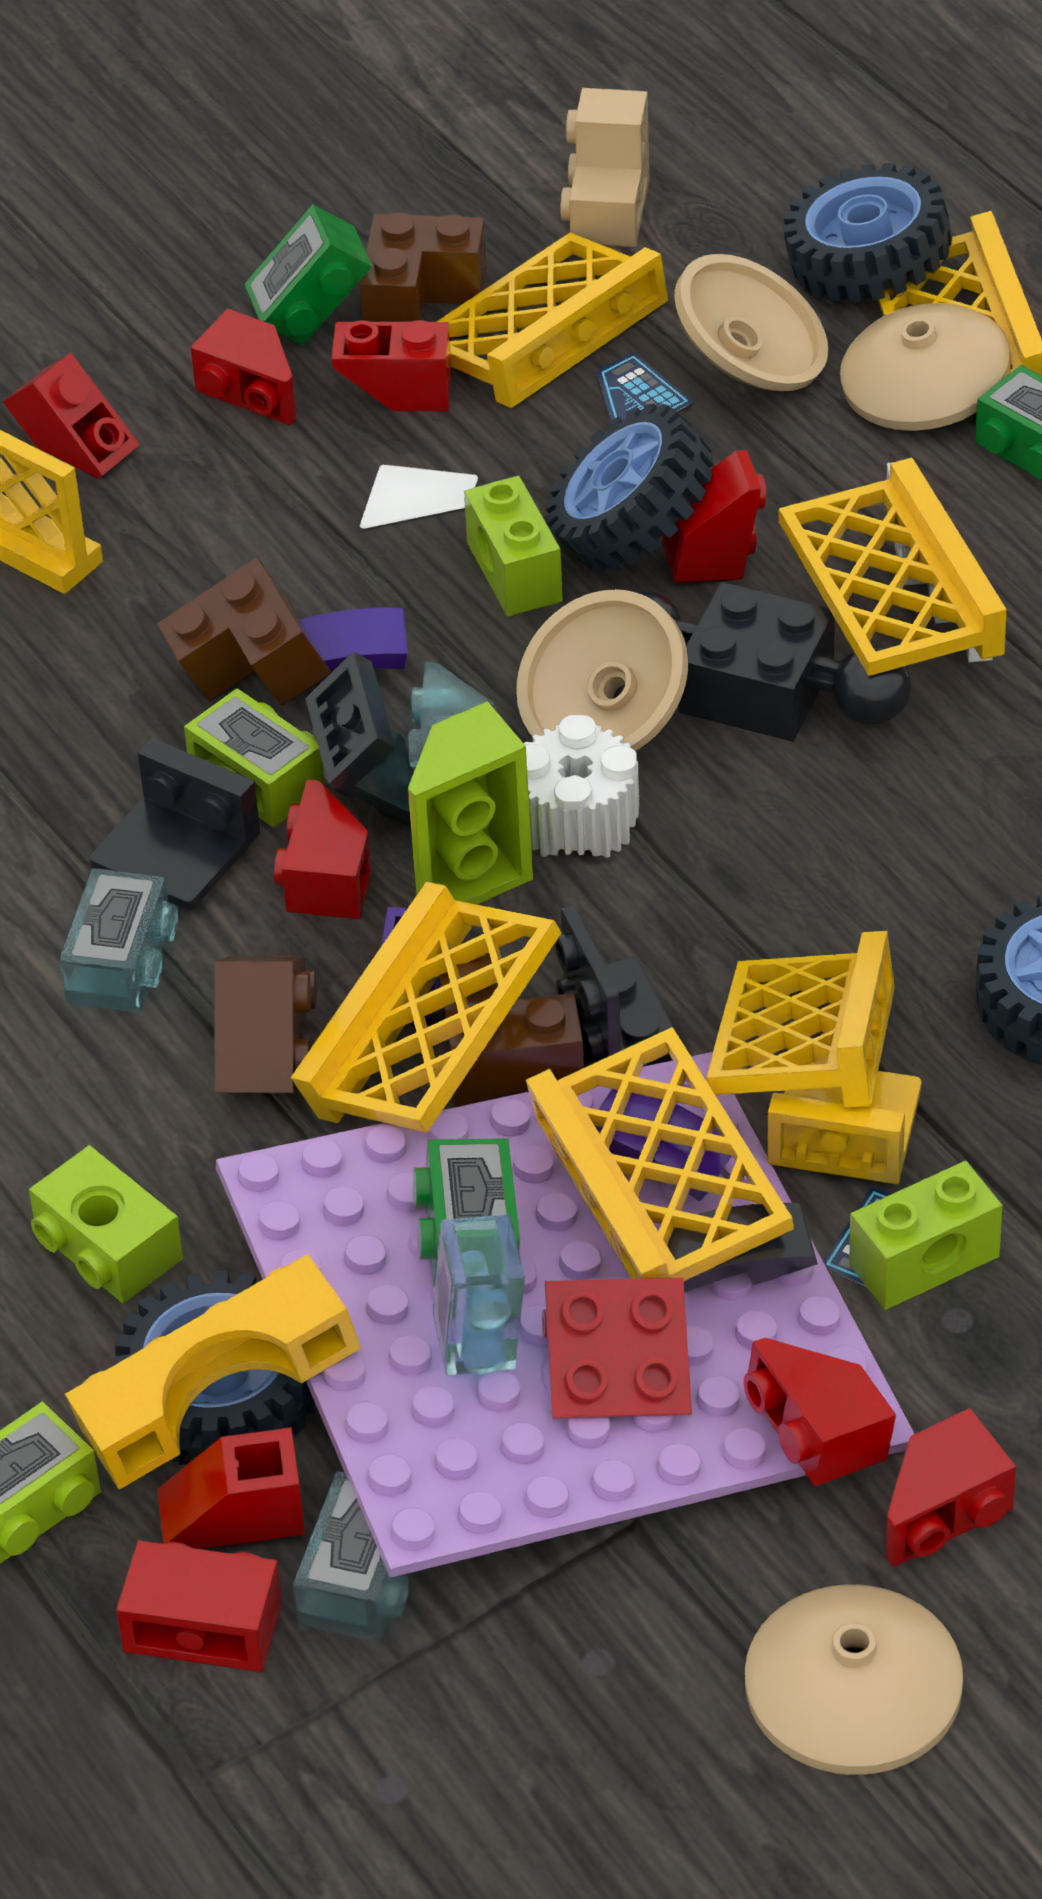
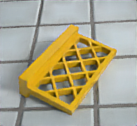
[878,211,1042,375]
[437,232,669,408]
[0,430,103,594]
[779,458,1007,676]
[291,882,562,1133]
[706,931,895,1108]
[526,1027,794,1281]

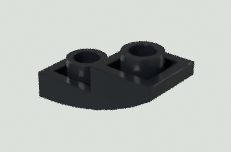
[667,1203,818,1292]

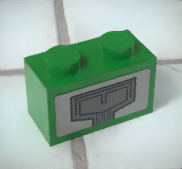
[244,204,372,346]
[975,365,1042,480]
[413,1138,520,1287]

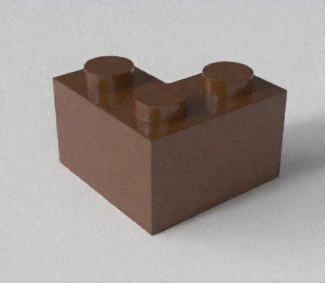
[360,213,487,322]
[157,557,332,706]
[439,953,584,1107]
[214,956,317,1093]

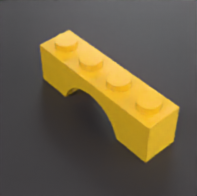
[65,1254,362,1490]

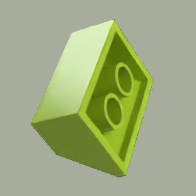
[408,701,533,905]

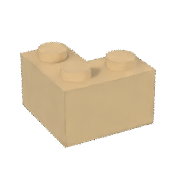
[561,88,649,247]

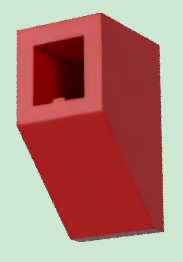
[190,309,296,425]
[332,320,452,411]
[3,353,140,478]
[661,450,766,582]
[274,780,372,919]
[743,1338,896,1487]
[886,1408,1016,1567]
[157,1428,305,1549]

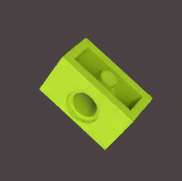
[464,476,563,617]
[29,1145,184,1304]
[849,1160,1003,1310]

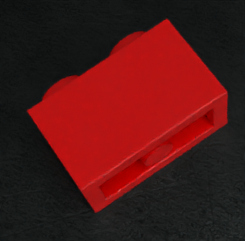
[117,1541,282,1672]

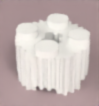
[524,715,639,858]

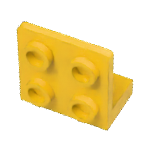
[768,1061,921,1185]

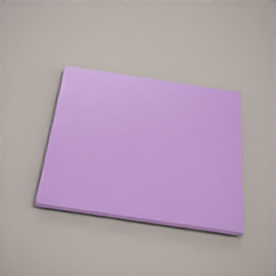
[216,1052,914,1578]

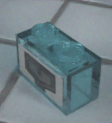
[59,868,178,1012]
[433,1214,525,1376]
[293,1471,409,1642]

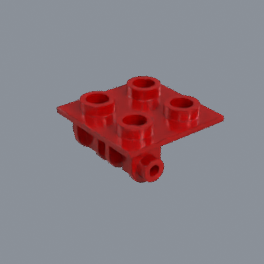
[542,1278,692,1419]

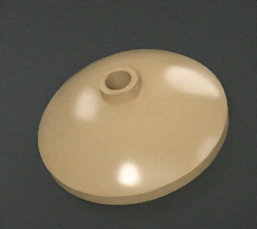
[675,254,828,391]
[840,303,1011,431]
[516,590,688,751]
[745,1585,963,1775]

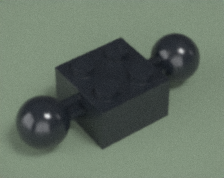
[634,582,911,742]

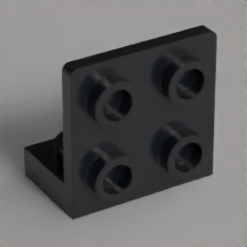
[305,652,414,824]
[90,738,261,910]
[554,906,676,1067]

